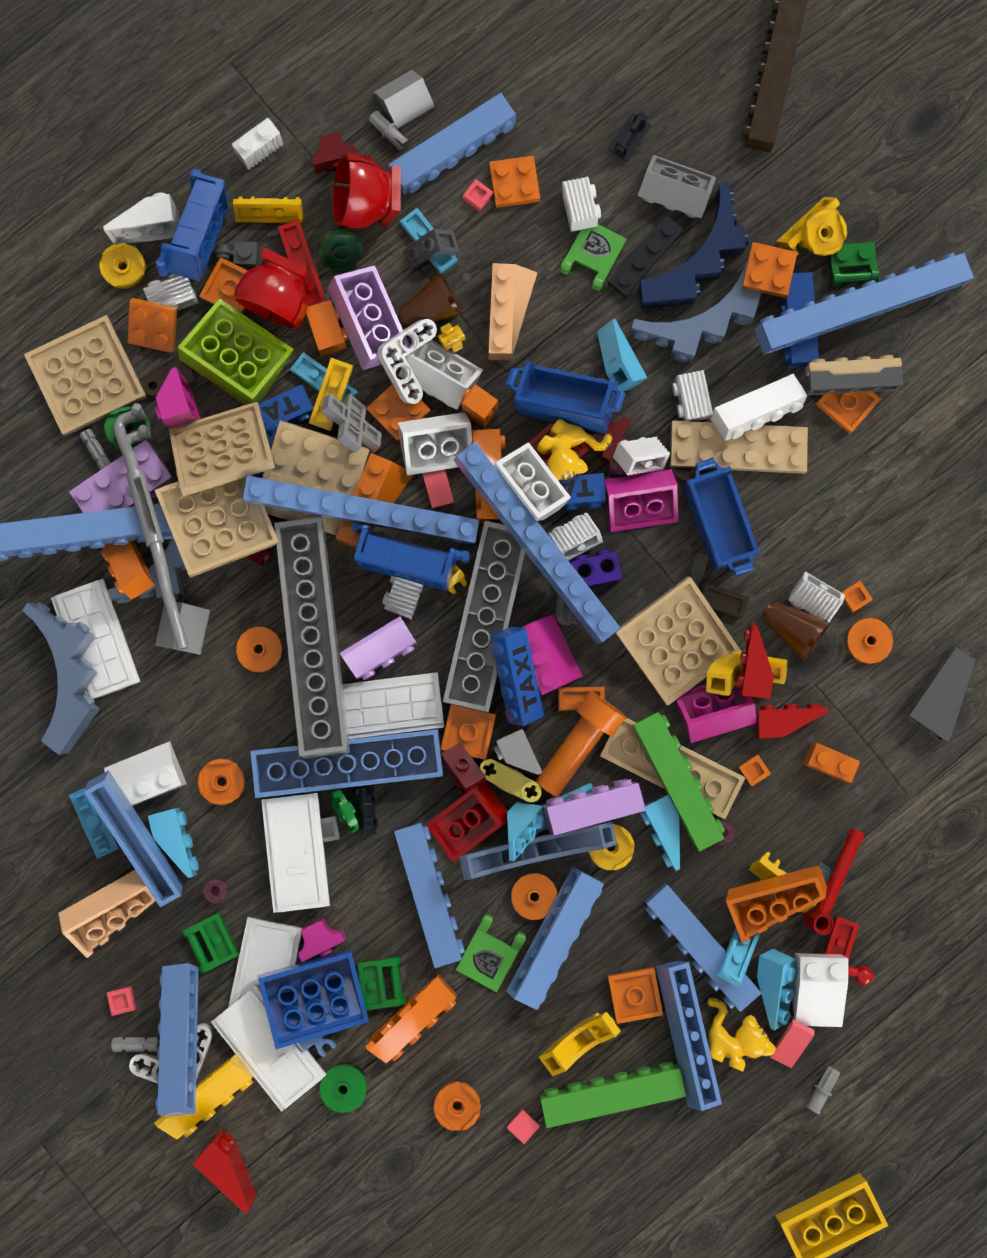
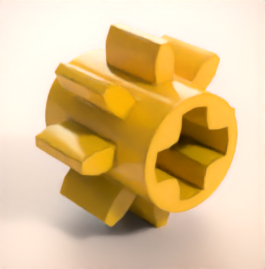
[438,323,466,353]

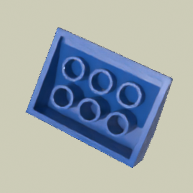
[258,949,369,1050]

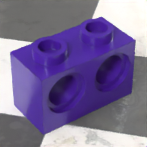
[570,550,622,588]

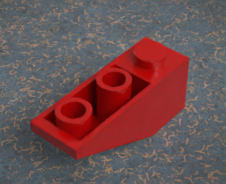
[736,622,774,699]
[755,703,828,738]

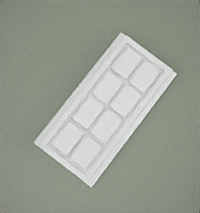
[51,579,141,700]
[343,672,444,739]
[262,793,330,913]
[228,917,303,1007]
[211,985,326,1112]

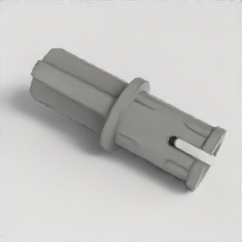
[369,111,409,151]
[806,1066,840,1114]

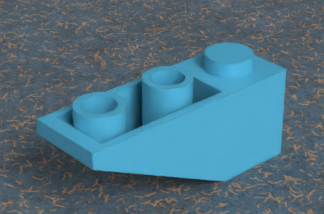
[597,319,647,391]
[640,794,680,871]
[507,801,545,861]
[148,807,199,878]
[757,949,797,1031]

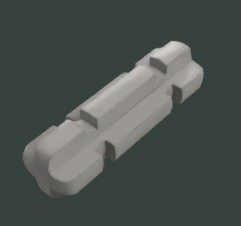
[80,429,111,470]
[111,1037,159,1052]

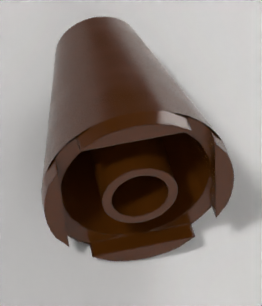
[397,273,463,328]
[762,602,830,660]

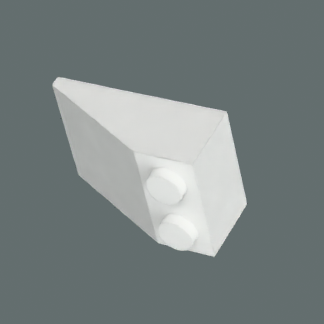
[103,193,180,244]
[794,953,848,1027]

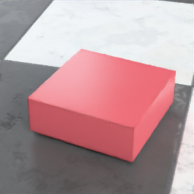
[462,179,494,212]
[107,986,136,1016]
[507,1108,540,1144]

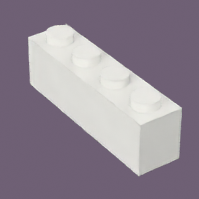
[711,374,807,441]

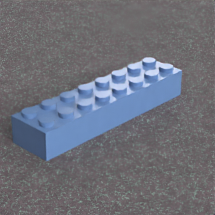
[250,729,444,798]

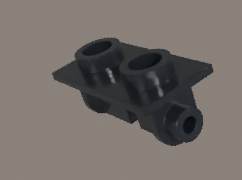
[608,112,651,161]
[351,787,378,836]

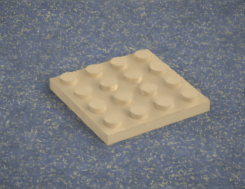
[24,315,147,436]
[169,402,275,496]
[262,420,369,535]
[155,475,279,578]
[615,576,741,706]

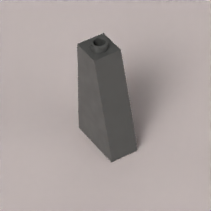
[903,647,976,742]

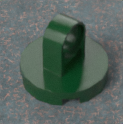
[318,228,364,272]

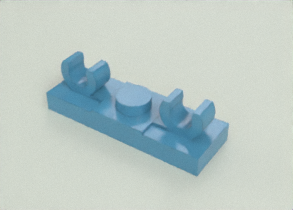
[69,788,120,859]

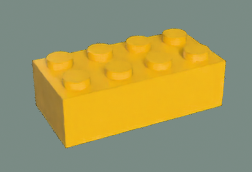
[775,1173,888,1258]

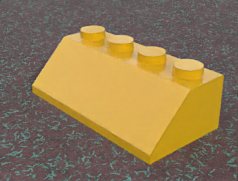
[154,1053,253,1139]

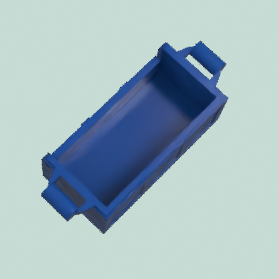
[156,169,229,281]
[505,360,625,434]
[682,457,761,576]
[351,521,470,591]

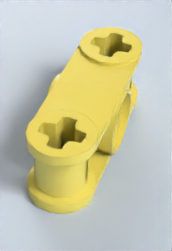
[480,759,542,802]

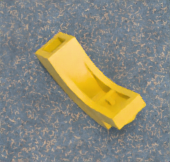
[706,651,787,696]
[539,1012,621,1076]

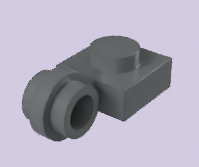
[214,241,258,267]

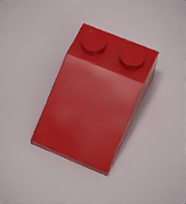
[426,781,508,862]
[193,1130,257,1214]

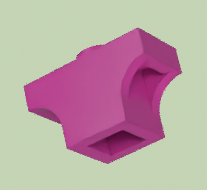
[298,918,346,962]

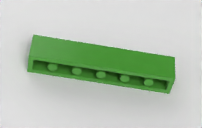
[632,712,725,852]
[540,1062,686,1128]

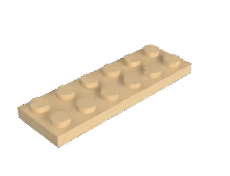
[670,421,808,474]
[600,718,745,819]

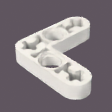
[377,319,437,404]
[129,1023,214,1083]

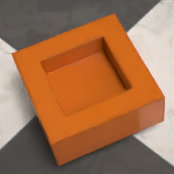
[841,581,873,613]
[738,754,771,787]

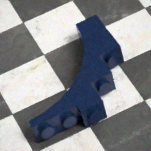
[638,182,749,309]

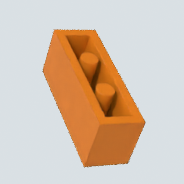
[101,540,155,600]

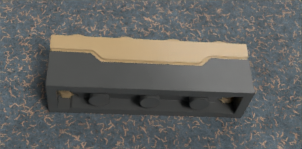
[805,355,904,395]

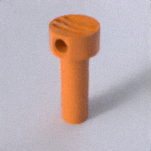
[536,690,627,797]

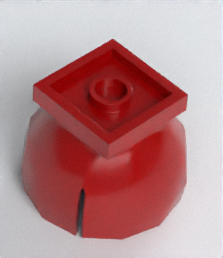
[332,153,401,229]
[232,248,311,330]

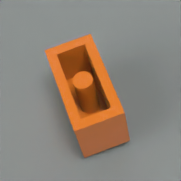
[306,300,349,356]
[461,384,498,429]
[802,743,860,783]

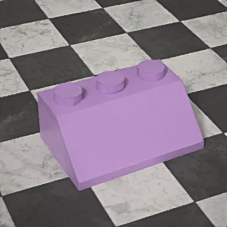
[340,616,417,680]

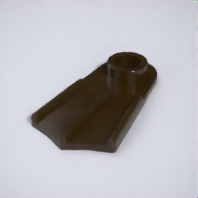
[142,358,194,396]

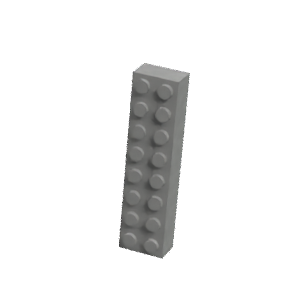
[443,521,525,713]

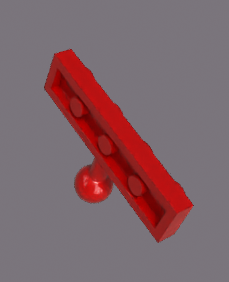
[278,220,327,307]
[823,916,874,985]

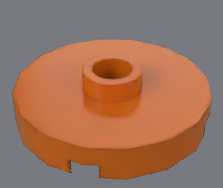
[846,618,893,664]
[236,627,283,673]
[198,759,245,805]
[511,873,557,920]
[434,1081,481,1131]

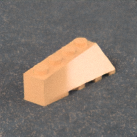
[489,263,537,361]
[59,870,156,958]

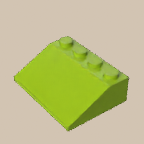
[177,298,294,405]

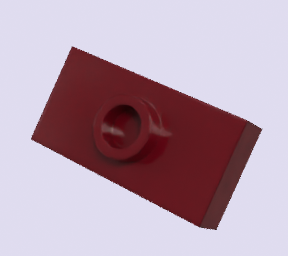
[311,131,357,174]
[593,416,631,465]
[441,742,486,793]

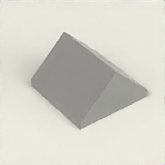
[374,70,435,130]
[155,602,210,655]

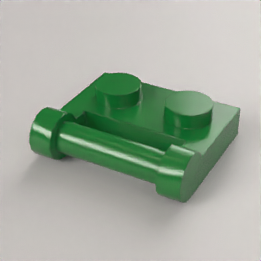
[829,242,879,286]
[181,912,240,974]
[357,956,406,1011]

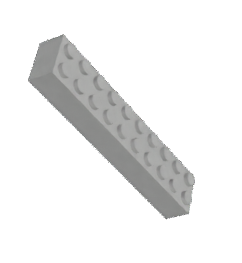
[274,517,350,758]

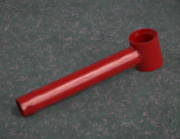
[804,828,864,935]

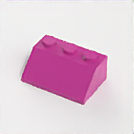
[155,367,201,429]
[604,469,678,532]
[522,615,583,696]
[675,683,757,743]

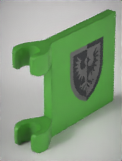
[560,224,627,292]
[456,914,526,992]

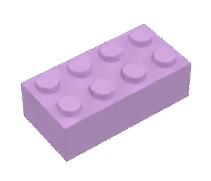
[327,265,410,370]
[69,440,177,513]
[543,779,646,835]

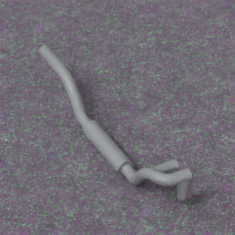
[113,403,189,651]

